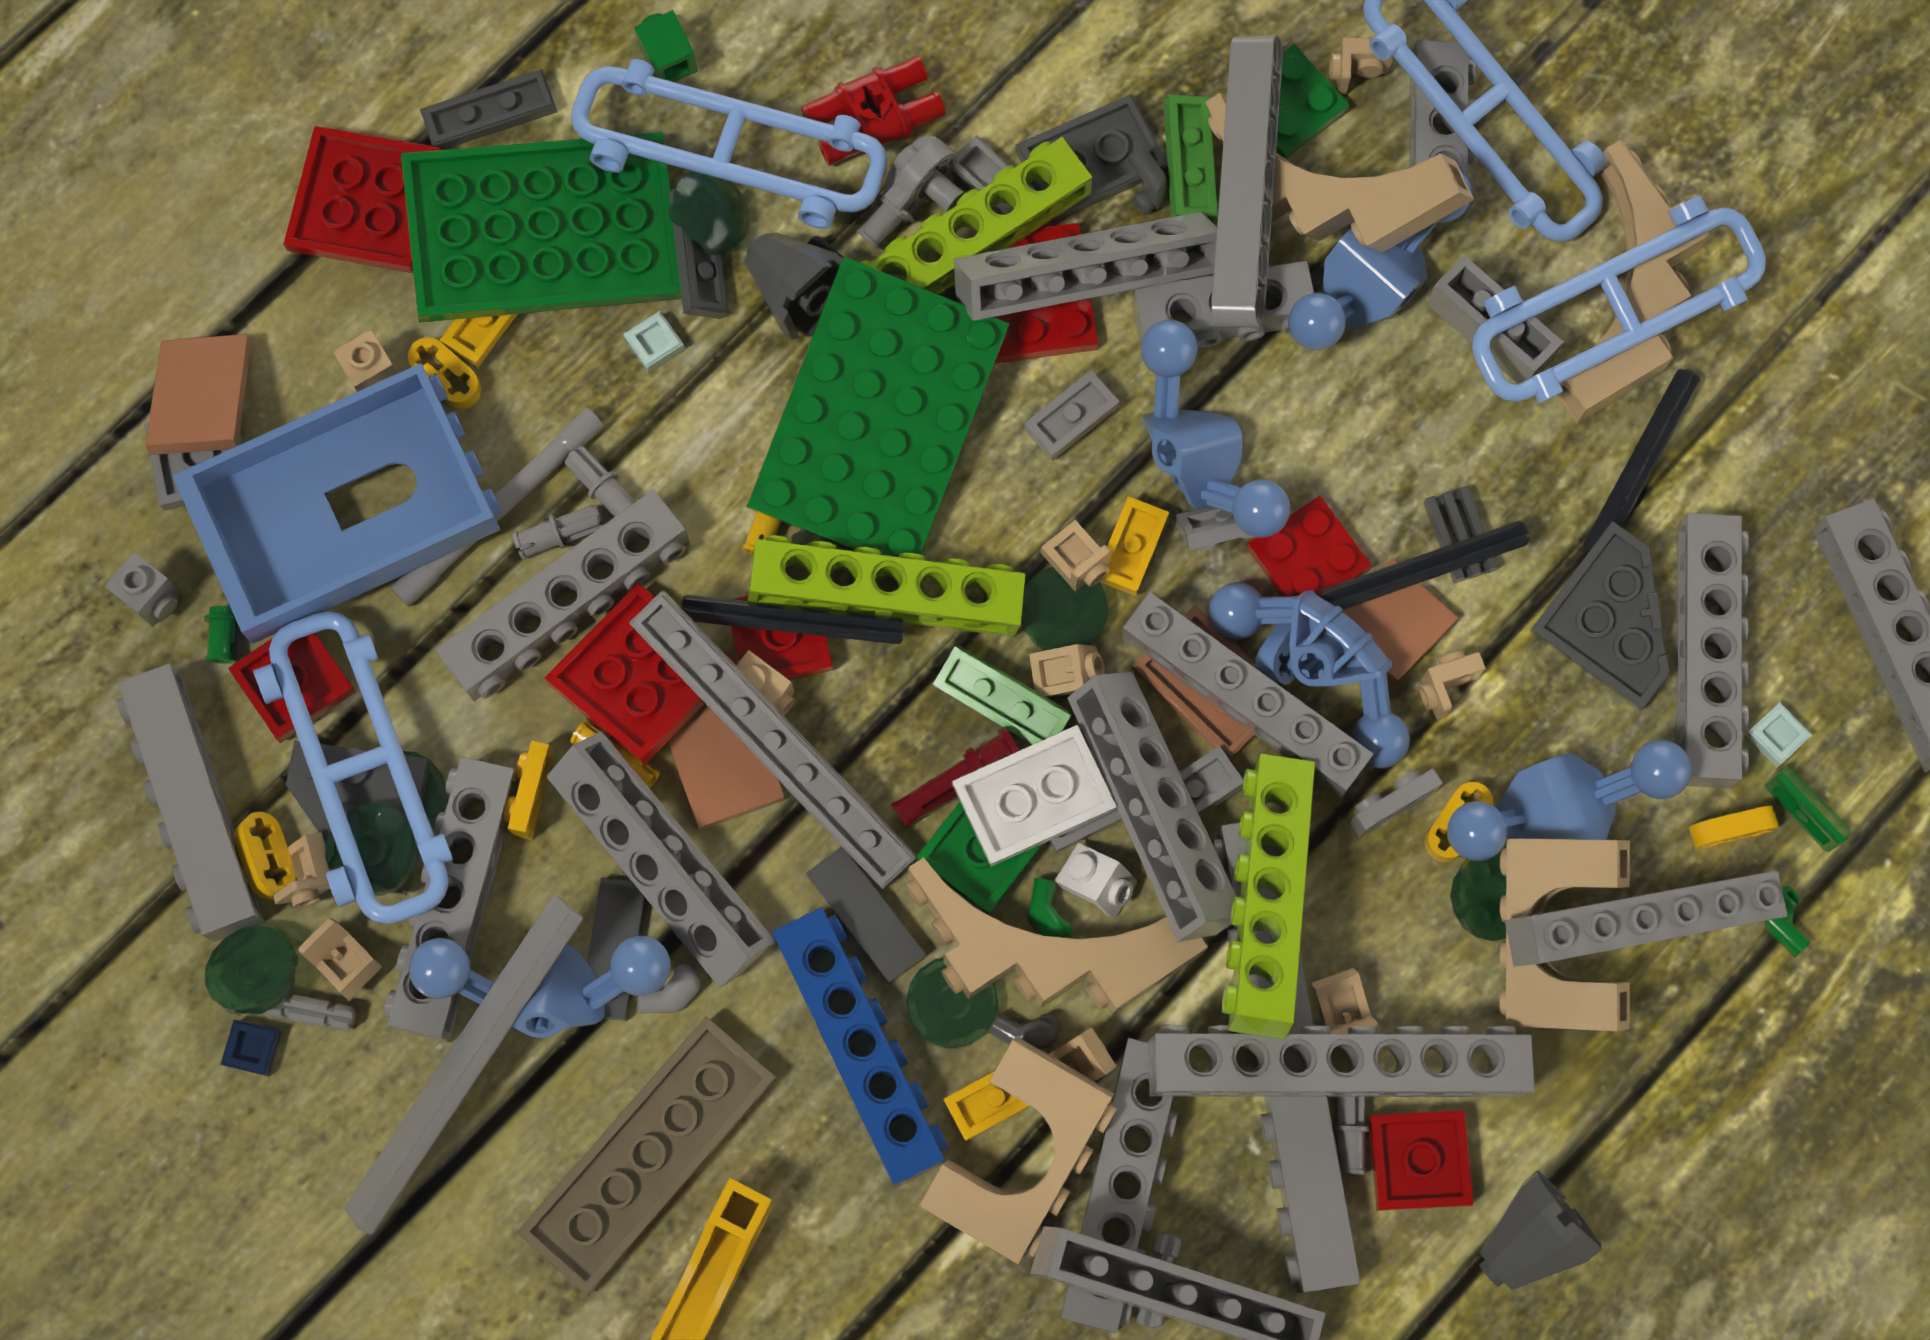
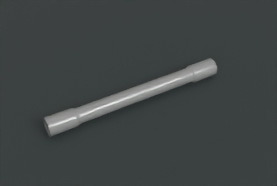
[390,407,604,607]

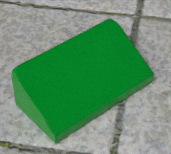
[1765,765,1851,852]

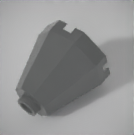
[744,232,842,339]
[1480,1170,1602,1290]

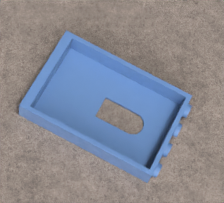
[172,363,502,644]

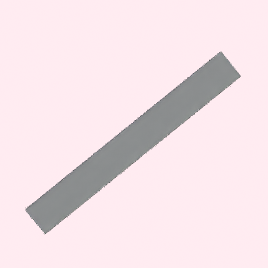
[629,591,917,889]
[344,894,583,1235]

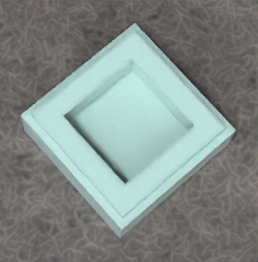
[623,311,685,373]
[1745,702,1812,768]

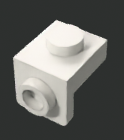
[1055,843,1137,918]

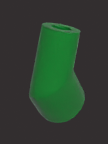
[1028,878,1073,938]
[1765,886,1811,957]

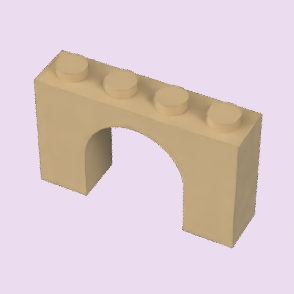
[1499,839,1630,1031]
[919,1037,1117,1264]

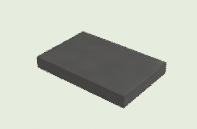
[1015,94,1168,223]

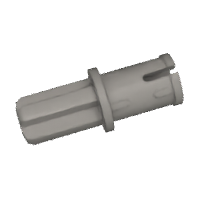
[565,446,636,517]
[512,505,603,560]
[1332,1097,1370,1175]

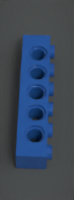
[772,907,949,1188]

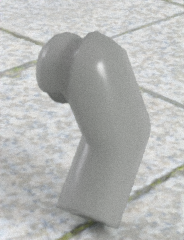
[638,964,701,1014]

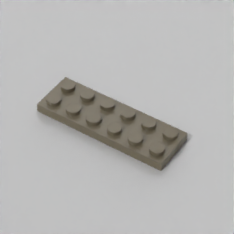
[516,1016,777,1296]

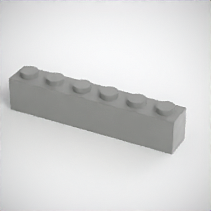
[116,663,266,942]
[1030,1226,1326,1340]

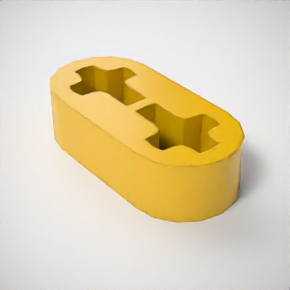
[407,337,482,410]
[1425,782,1494,862]
[1689,806,1779,850]
[234,812,296,900]

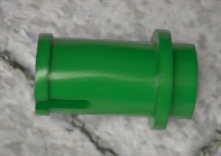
[204,606,238,664]

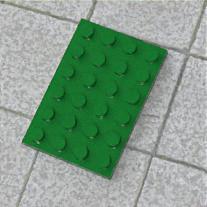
[401,132,682,323]
[746,256,1009,557]

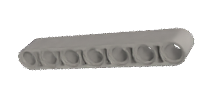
[1212,34,1283,328]

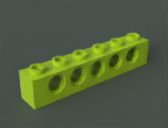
[860,137,1092,295]
[748,535,1025,637]
[1222,753,1315,1040]

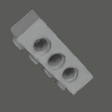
[1409,40,1476,220]
[1132,261,1314,349]

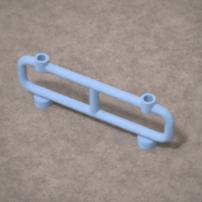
[1363,0,1606,242]
[571,59,888,229]
[1472,195,1766,404]
[253,611,453,924]

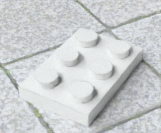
[952,725,1117,867]

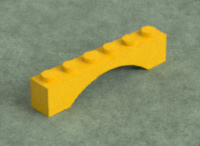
[650,1178,775,1340]

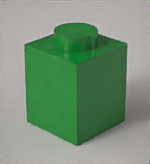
[634,10,698,82]

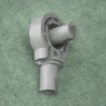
[857,136,965,250]

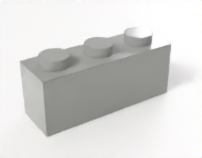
[1426,255,1564,384]

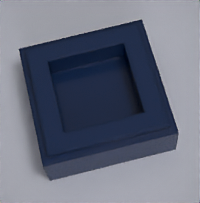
[220,1019,282,1077]

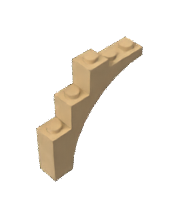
[1205,93,1474,253]
[1556,140,1709,424]
[905,857,1208,1016]

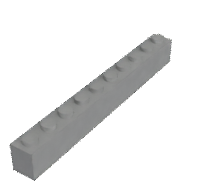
[1212,823,1360,1294]

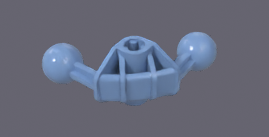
[1288,171,1472,350]
[1141,320,1290,538]
[1208,582,1410,768]
[1447,740,1692,861]
[409,936,671,1038]

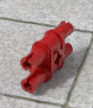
[801,55,946,166]

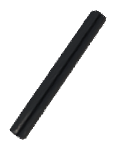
[1582,369,1700,554]
[1317,521,1530,610]
[681,595,905,644]

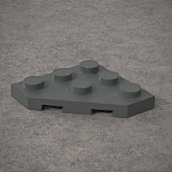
[1530,521,1670,711]
[286,741,431,896]

